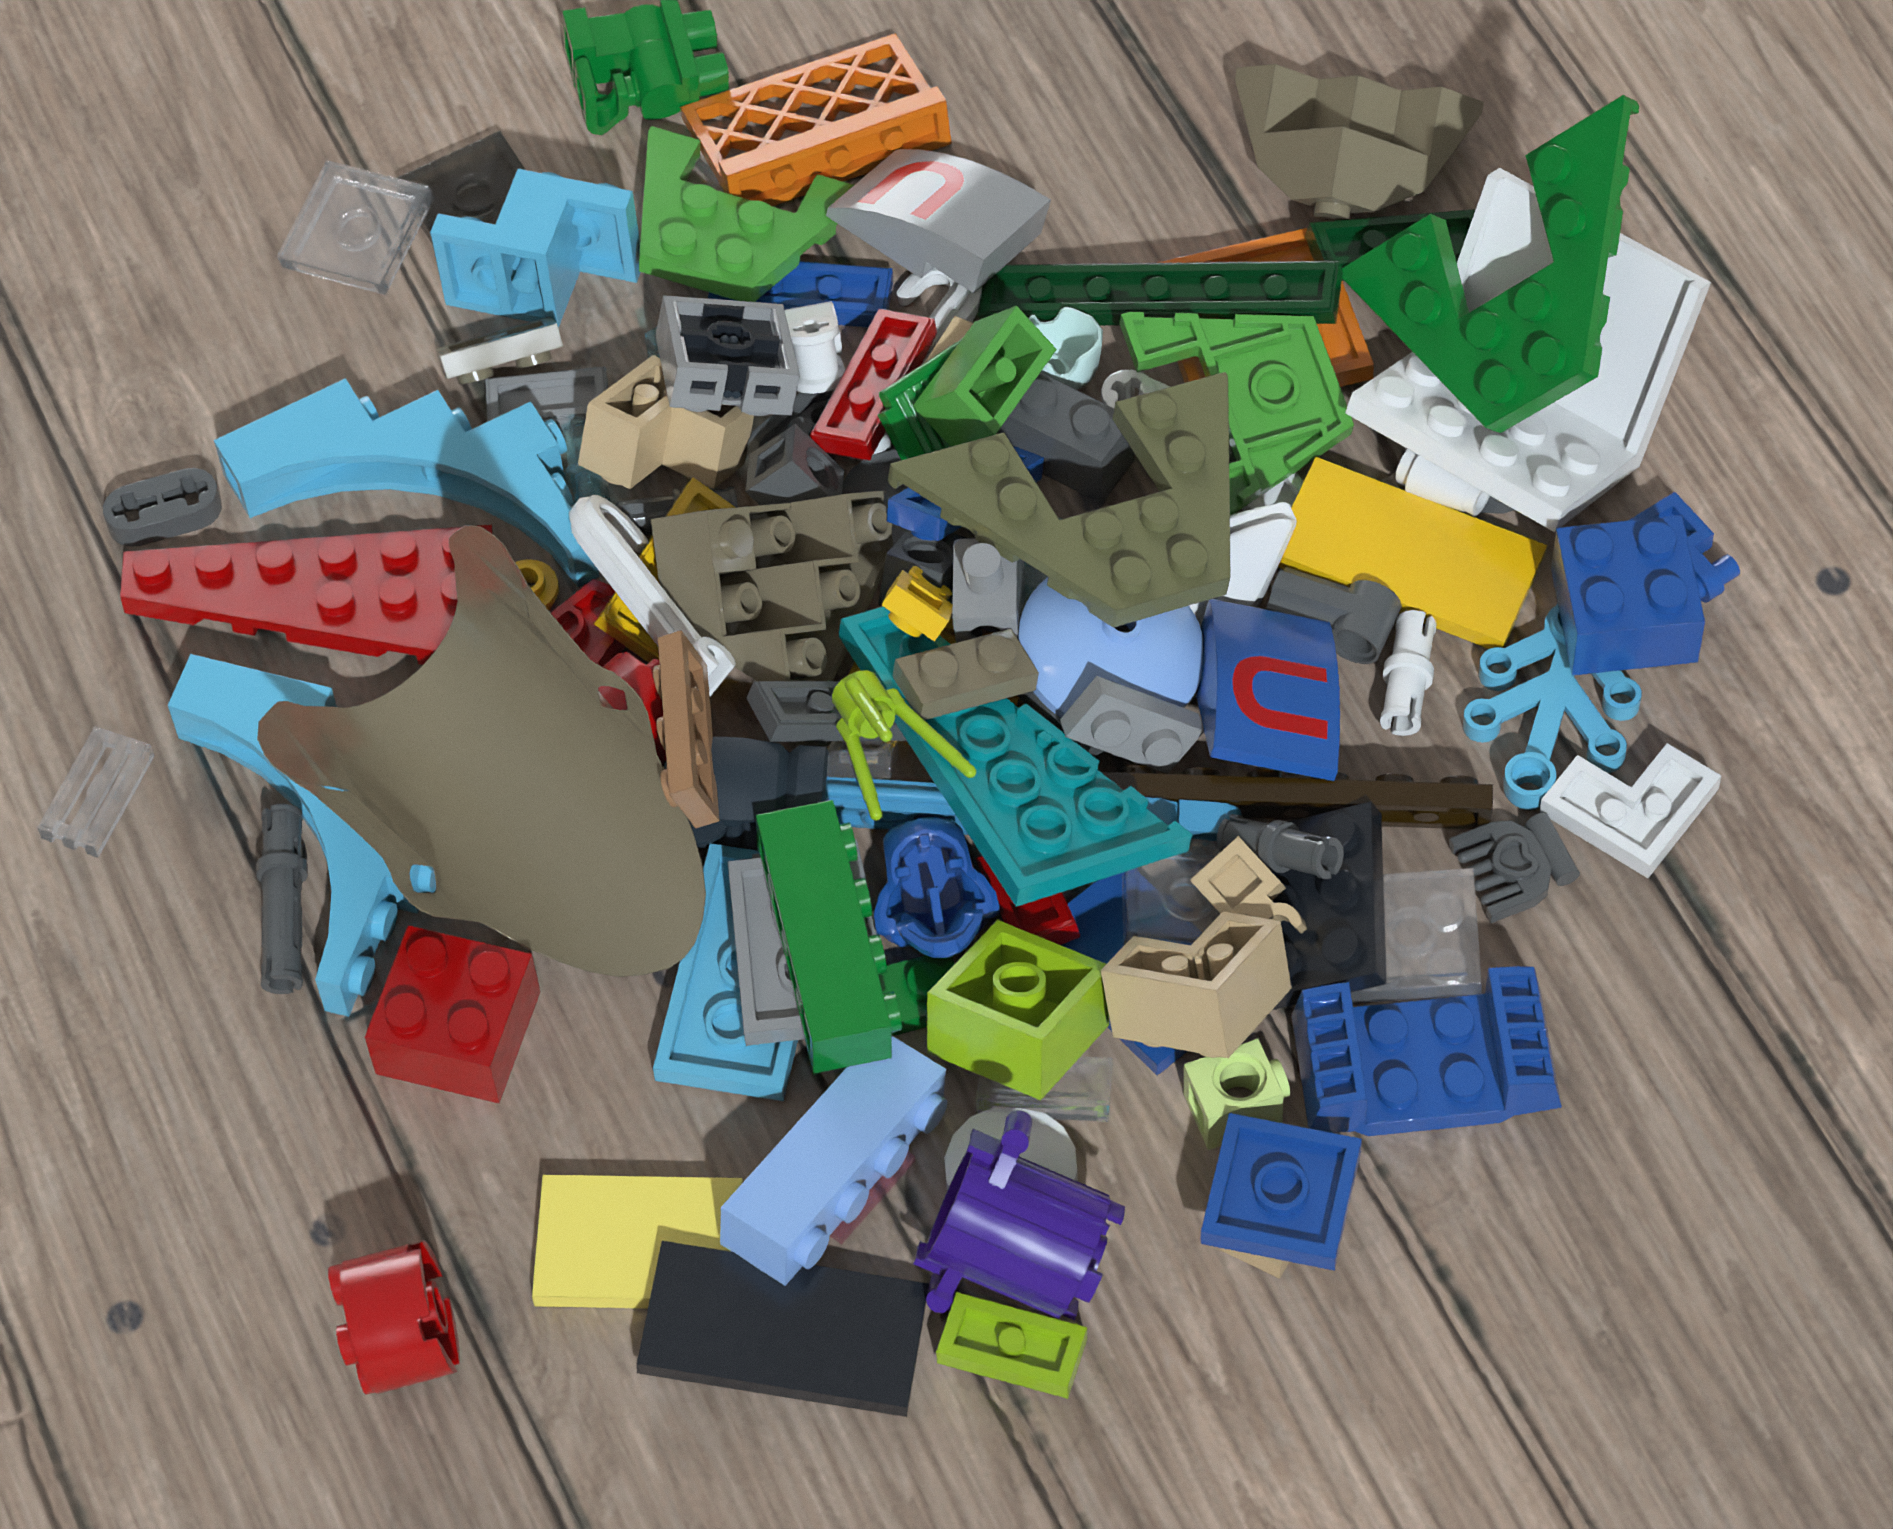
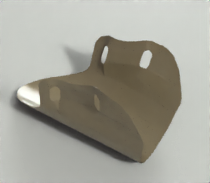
[257,525,706,977]

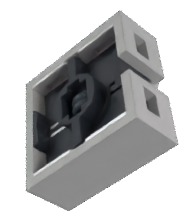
[655,295,800,416]

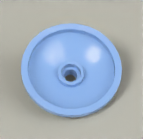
[1017,577,1204,718]

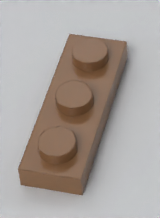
[653,630,720,828]

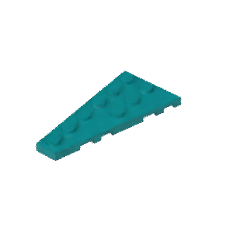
[838,607,1192,907]

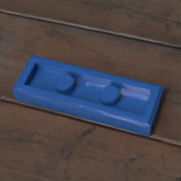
[708,261,894,328]

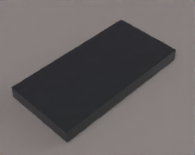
[637,1241,929,1417]

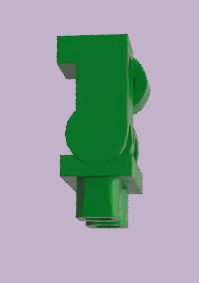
[562,0,729,135]

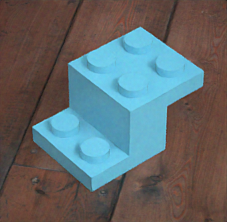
[430,169,641,328]

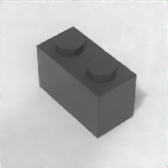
[997,372,1134,504]

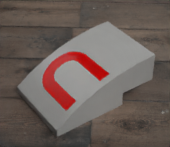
[826,149,1051,293]

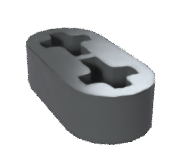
[103,468,222,547]

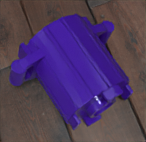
[914,1110,1125,1320]

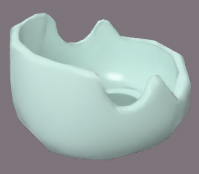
[1029,307,1103,390]

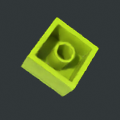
[927,920,1109,1101]

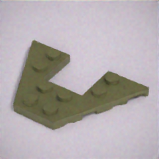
[888,372,1231,628]

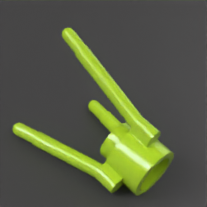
[832,670,977,821]

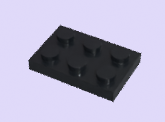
[1271,801,1387,1010]

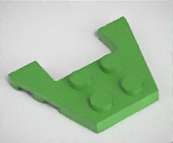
[639,126,854,302]
[1119,312,1354,515]

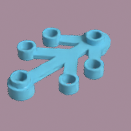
[1463,604,1642,810]

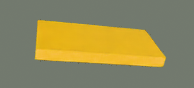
[1278,457,1547,649]

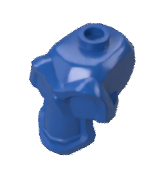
[873,817,1000,958]

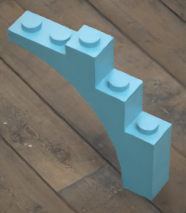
[214,378,600,587]
[168,654,436,1017]

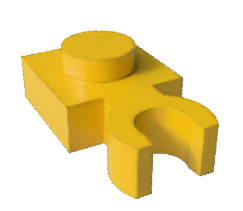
[882,566,953,642]

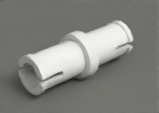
[1380,610,1437,736]

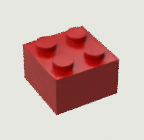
[365,925,541,1104]

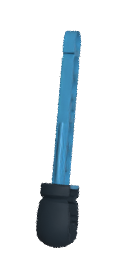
[663,737,1242,851]

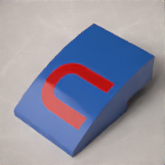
[1196,599,1340,781]

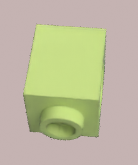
[1184,1038,1290,1150]

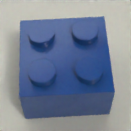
[1551,515,1705,676]

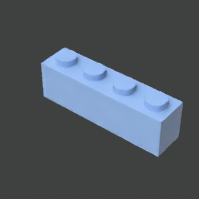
[720,1036,948,1286]

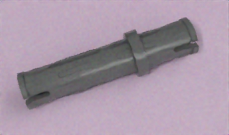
[256,804,308,994]

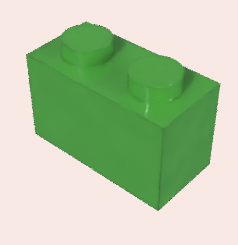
[913,306,1057,447]

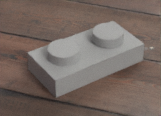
[1060,676,1204,774]

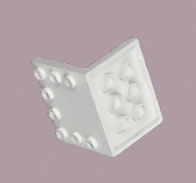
[1345,168,1711,532]

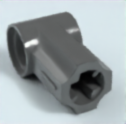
[1266,567,1402,664]

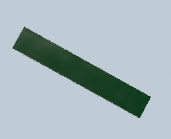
[978,261,1343,326]

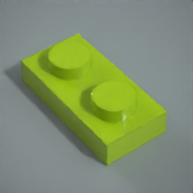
[936,1292,1088,1399]

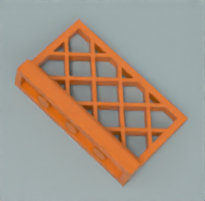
[680,33,952,206]

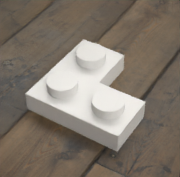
[1540,743,1721,878]

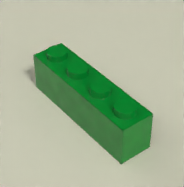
[756,800,902,1074]

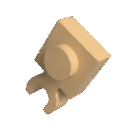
[1190,836,1307,934]

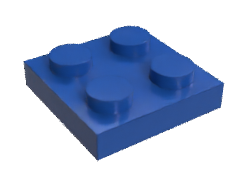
[1201,1113,1362,1271]

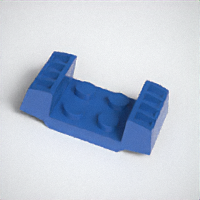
[1292,966,1562,1136]

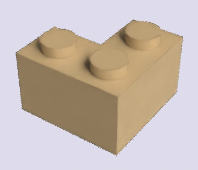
[578,355,754,489]
[1101,911,1292,1058]

